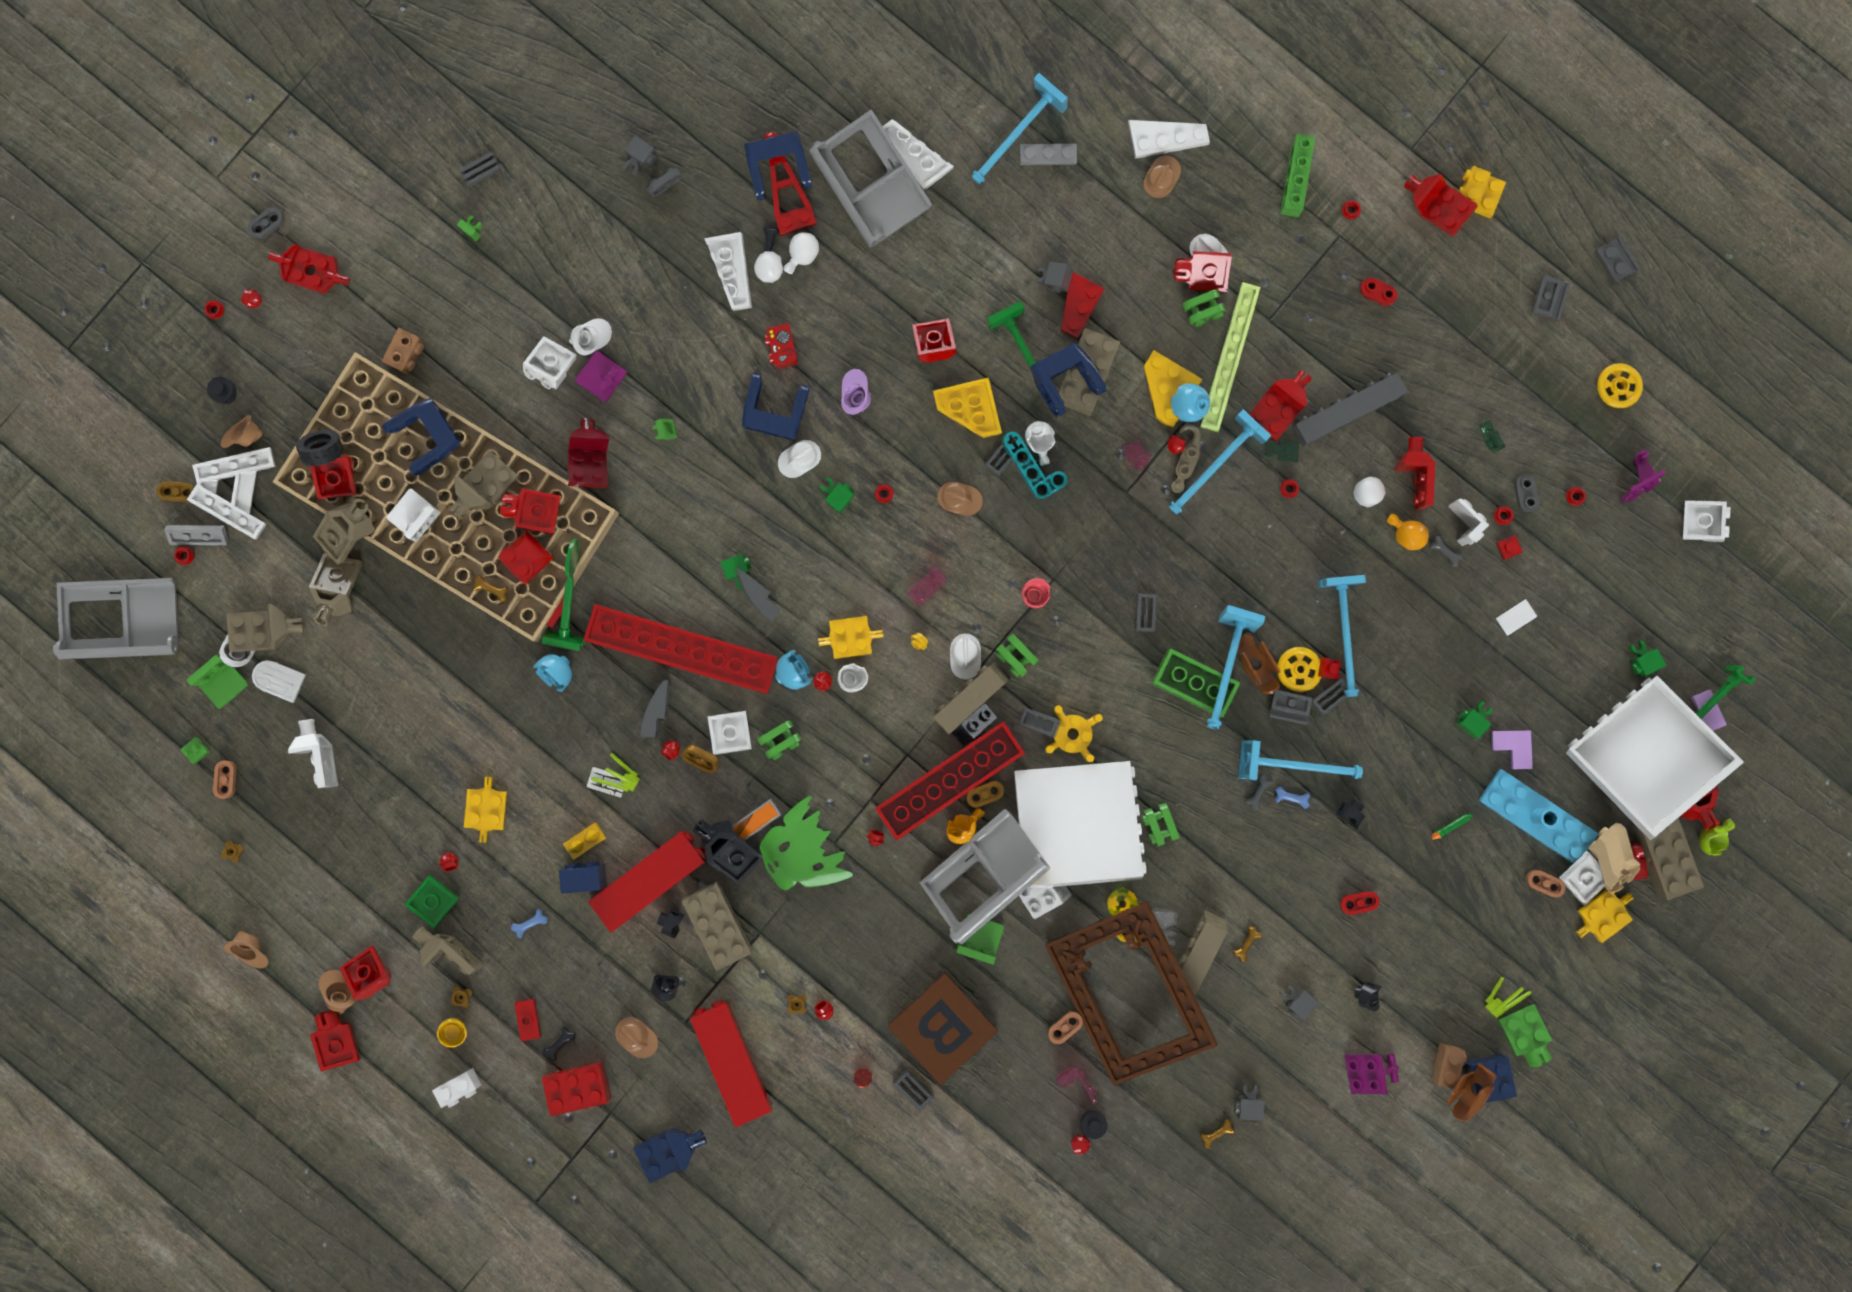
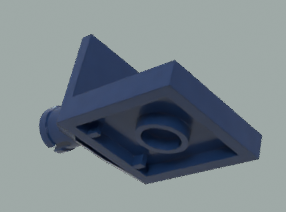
[633,1128,707,1183]

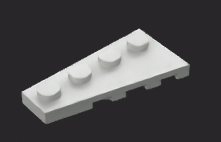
[883,119,953,191]
[1128,120,1210,159]
[704,232,752,311]

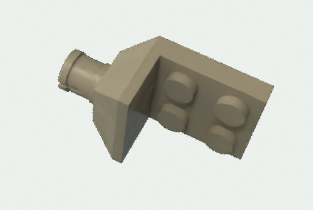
[449,450,520,519]
[313,499,375,565]
[309,553,362,626]
[226,604,302,652]
[412,926,484,975]

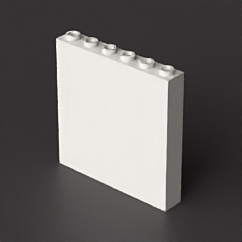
[1566,676,1744,840]
[1014,761,1146,889]

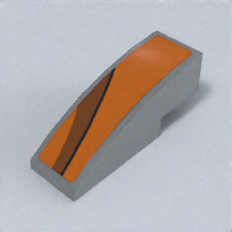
[733,799,782,840]

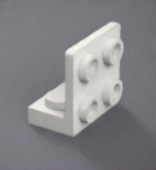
[386,489,441,542]
[1019,886,1072,919]

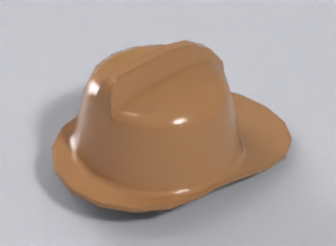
[1144,156,1181,198]
[221,415,262,448]
[937,482,983,516]
[224,931,269,968]
[318,970,356,1014]
[615,1017,658,1059]

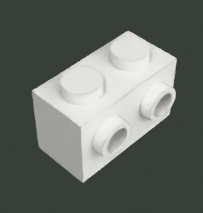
[432,1068,481,1108]

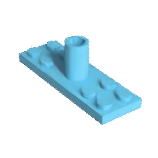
[1478,769,1598,864]

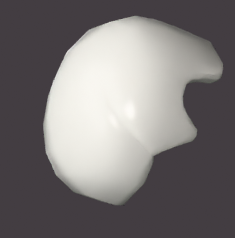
[754,251,783,283]
[1353,477,1386,507]
[837,663,868,693]

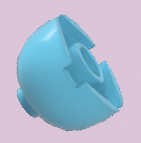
[1171,384,1210,422]
[775,650,812,690]
[533,654,572,692]

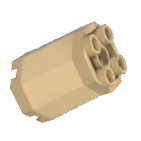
[1588,823,1641,894]

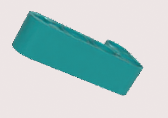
[1002,432,1067,499]

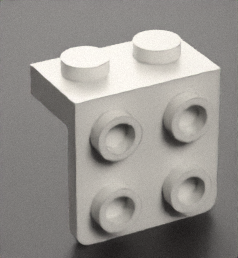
[1448,498,1489,546]

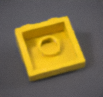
[1458,166,1506,219]

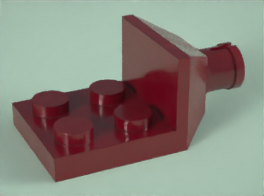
[567,418,609,488]

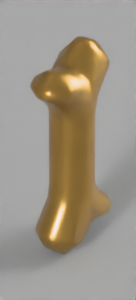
[473,575,509,602]
[1232,926,1263,962]
[1200,1119,1235,1149]

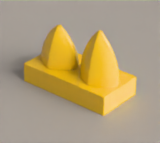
[563,822,607,860]

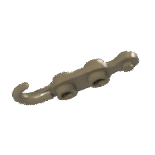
[1171,424,1201,494]

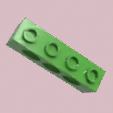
[1280,134,1315,217]

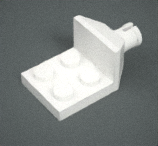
[288,719,338,788]

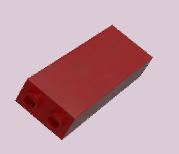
[588,831,706,933]
[690,999,773,1128]

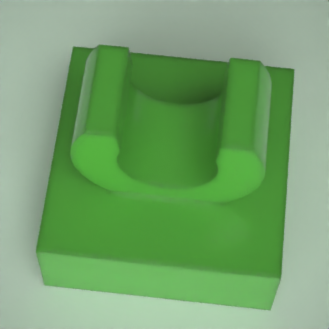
[457,215,483,241]
[652,419,677,440]
[181,737,210,764]

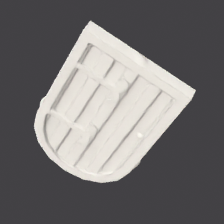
[252,660,306,703]

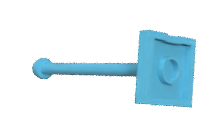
[971,73,1068,184]
[1169,409,1271,515]
[1318,575,1366,697]
[1207,605,1266,729]
[1238,740,1363,780]

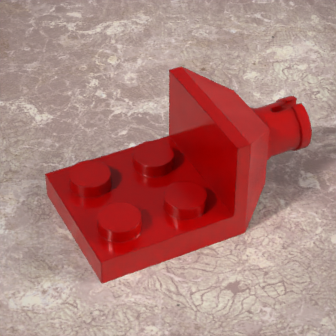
[1404,174,1478,237]
[1249,370,1312,442]
[1394,437,1435,510]
[1680,785,1720,830]

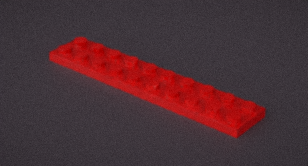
[583,604,779,694]

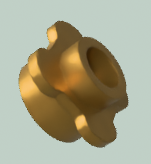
[221,841,244,863]
[450,987,472,1008]
[787,995,807,1014]

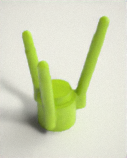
[591,753,640,792]
[1485,977,1531,1018]

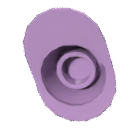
[841,369,871,415]

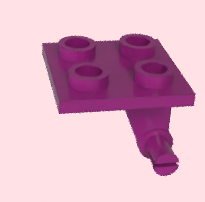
[574,350,628,403]
[1619,450,1666,503]
[1345,1054,1399,1095]

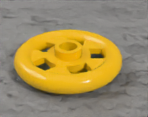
[1597,363,1643,408]
[1277,647,1321,693]

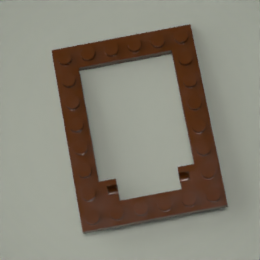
[1045,900,1218,1085]

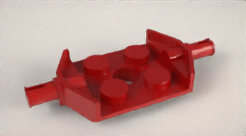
[268,243,350,294]

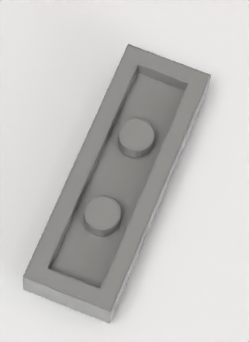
[1020,144,1077,165]
[164,525,229,545]

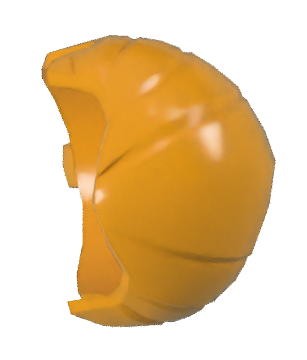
[1387,514,1429,550]
[946,808,985,844]

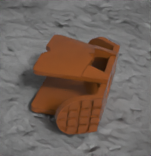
[1237,633,1280,694]
[1446,1063,1497,1121]

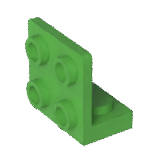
[186,655,249,709]
[956,914,1004,965]

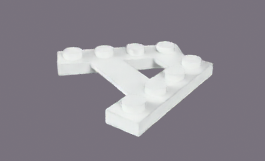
[187,447,276,540]

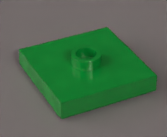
[404,874,460,929]

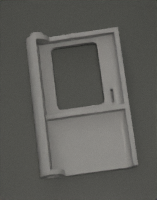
[809,109,932,247]
[53,578,179,659]
[920,809,1050,944]

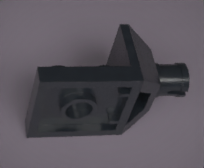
[693,820,763,884]

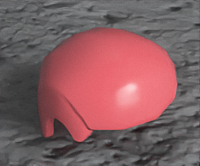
[1021,578,1050,608]

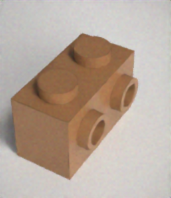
[381,327,424,375]
[1431,1043,1467,1089]

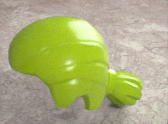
[1698,819,1735,856]

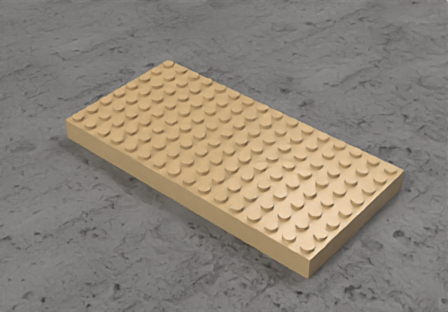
[273,352,619,643]

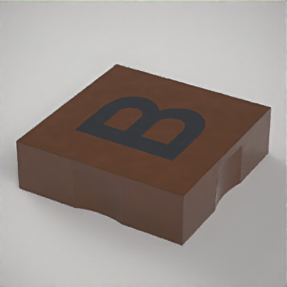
[888,971,998,1085]

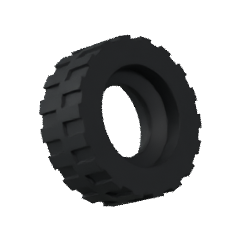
[296,430,344,466]

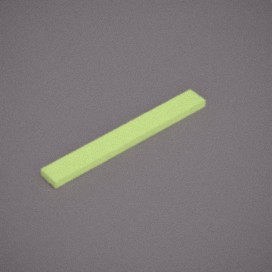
[1200,282,1261,432]

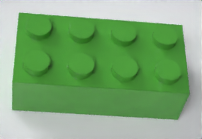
[1151,648,1240,718]

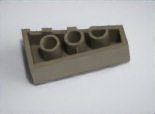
[933,662,1010,734]
[1179,910,1228,996]

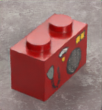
[764,323,798,369]

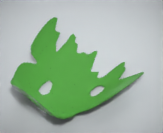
[760,796,853,890]

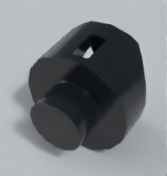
[207,376,236,405]
[1335,799,1366,829]
[657,909,685,938]
[651,975,679,1002]
[1354,982,1382,1012]
[1080,1110,1107,1139]

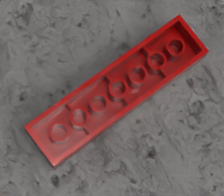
[875,721,1025,841]

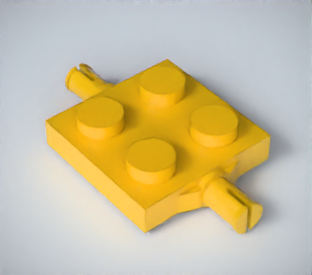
[818,616,883,660]
[464,777,507,843]
[1576,890,1634,943]

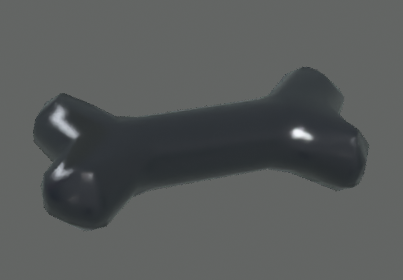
[759,225,779,255]
[543,1027,576,1061]

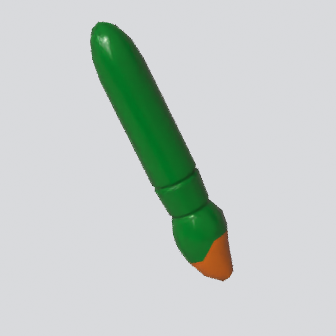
[1431,813,1472,840]

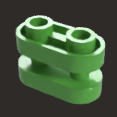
[1182,289,1226,327]
[996,634,1039,677]
[757,720,802,760]
[1141,803,1179,847]

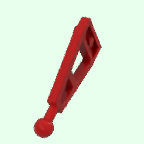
[764,132,817,236]

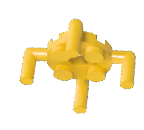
[1045,705,1103,762]

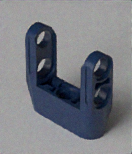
[744,131,812,200]
[1030,343,1106,417]
[741,372,810,440]
[382,398,461,476]

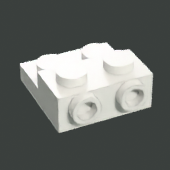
[523,336,577,389]
[1683,501,1731,542]

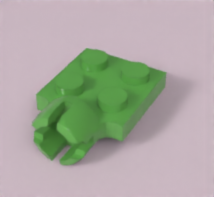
[1497,1004,1552,1068]

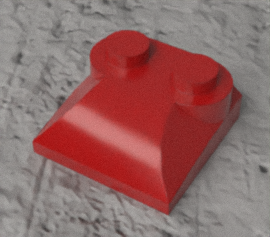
[912,318,956,363]
[310,455,357,499]
[498,530,554,585]
[339,946,391,1001]

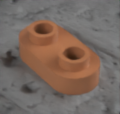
[213,760,237,799]
[1526,870,1565,898]
[1048,1011,1083,1044]

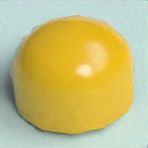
[437,1018,467,1048]

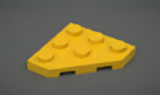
[1143,350,1202,428]
[933,378,1002,438]

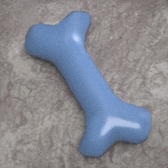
[1275,786,1310,809]
[511,909,548,938]

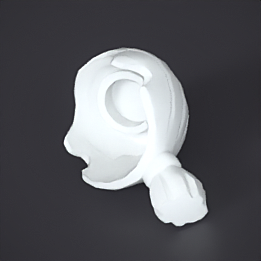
[783,232,819,274]
[1025,421,1055,466]

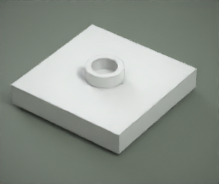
[708,711,752,755]
[1559,851,1605,906]

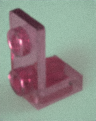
[1122,440,1152,470]
[907,565,948,607]
[1055,1065,1097,1104]

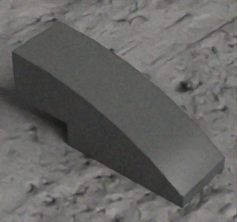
[734,567,780,622]
[640,680,670,738]

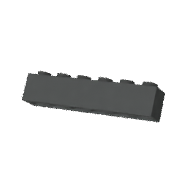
[1292,373,1408,447]

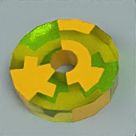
[1106,888,1138,915]

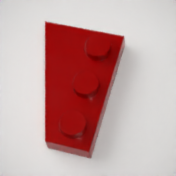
[1061,272,1104,339]

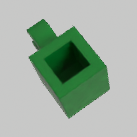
[819,477,855,514]
[720,554,752,591]
[1628,640,1667,677]
[1456,701,1493,739]

